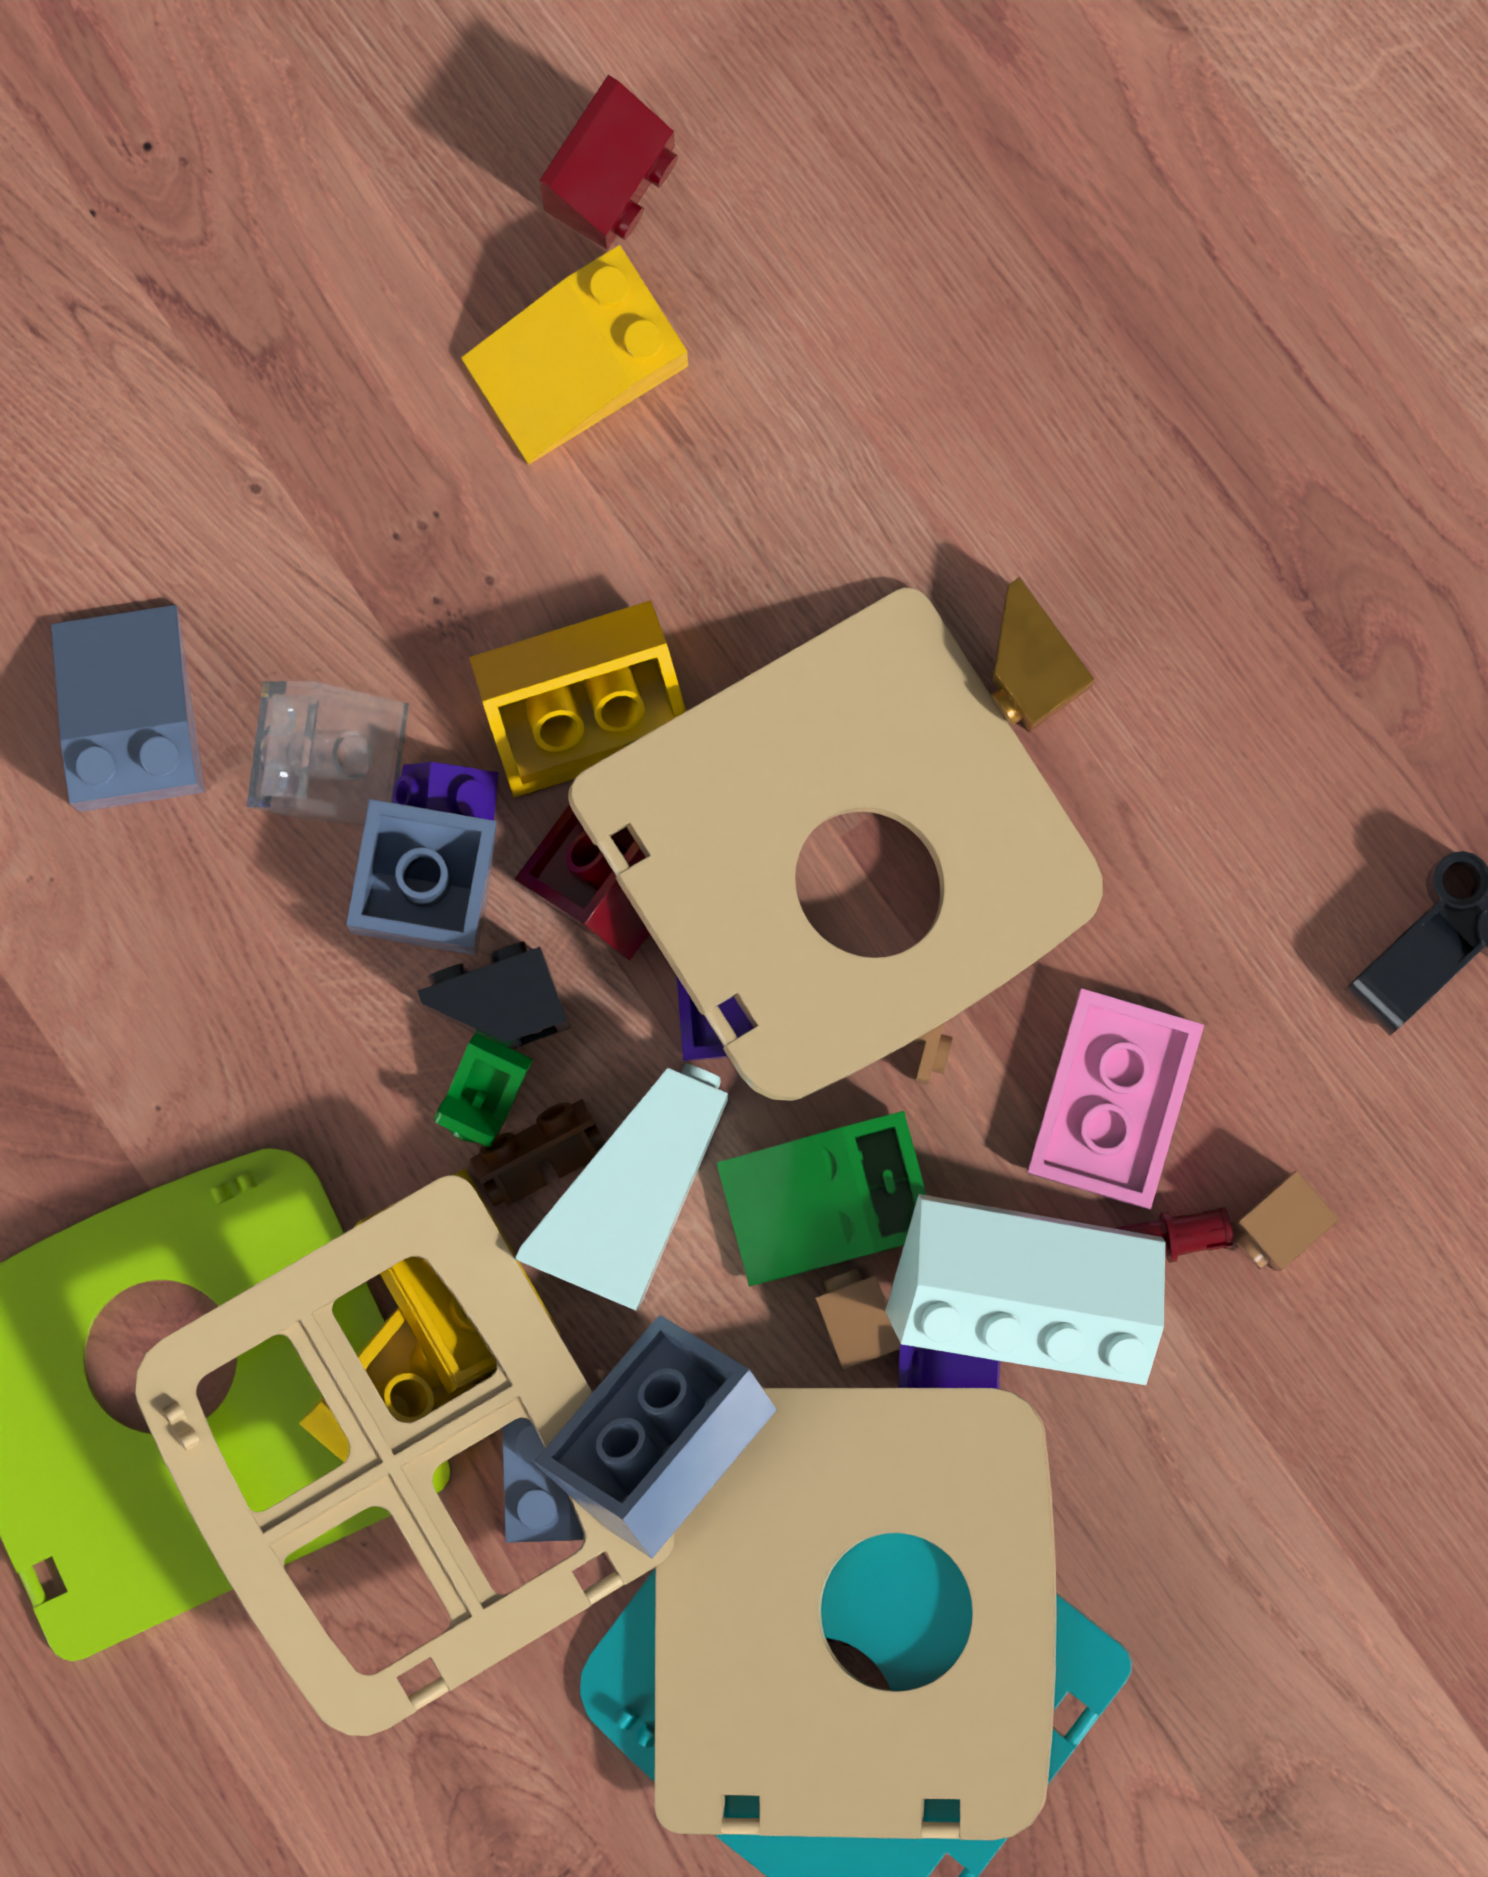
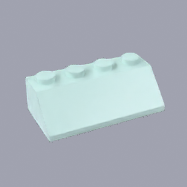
[885,1194,1165,1385]

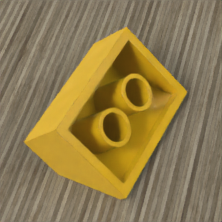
[469,600,686,798]

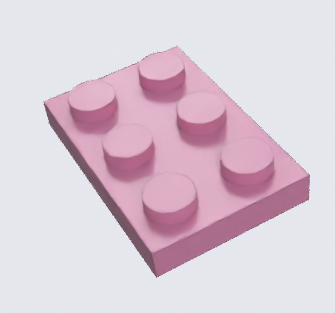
[1026,988,1204,1210]

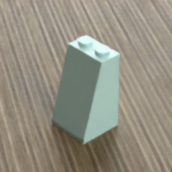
[515,1063,728,1311]

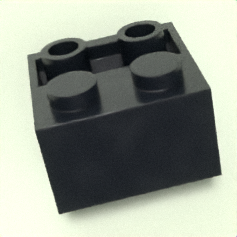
[417,941,571,1049]

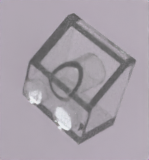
[246,681,409,826]

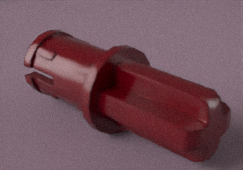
[1114,1207,1233,1263]

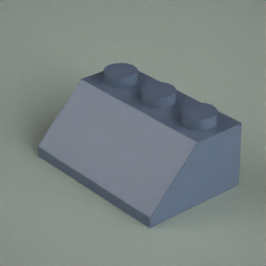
[534,1315,777,1559]

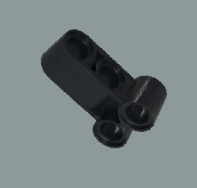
[1345,851,1488,1036]

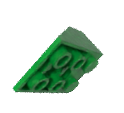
[717,1111,927,1287]

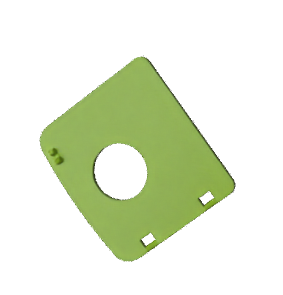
[0,1148,451,1661]

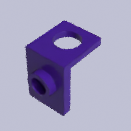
[898,1343,1001,1389]

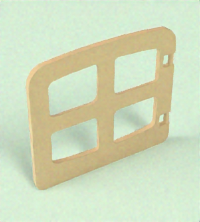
[135,1175,674,1736]

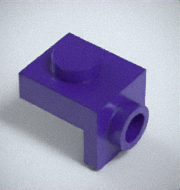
[393,762,499,821]

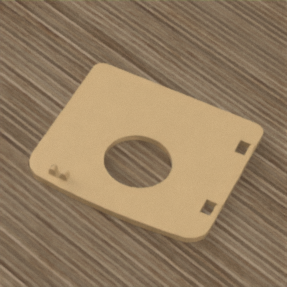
[568,588,1103,1101]
[655,1388,1057,1840]

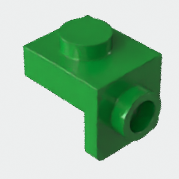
[433,1032,533,1147]

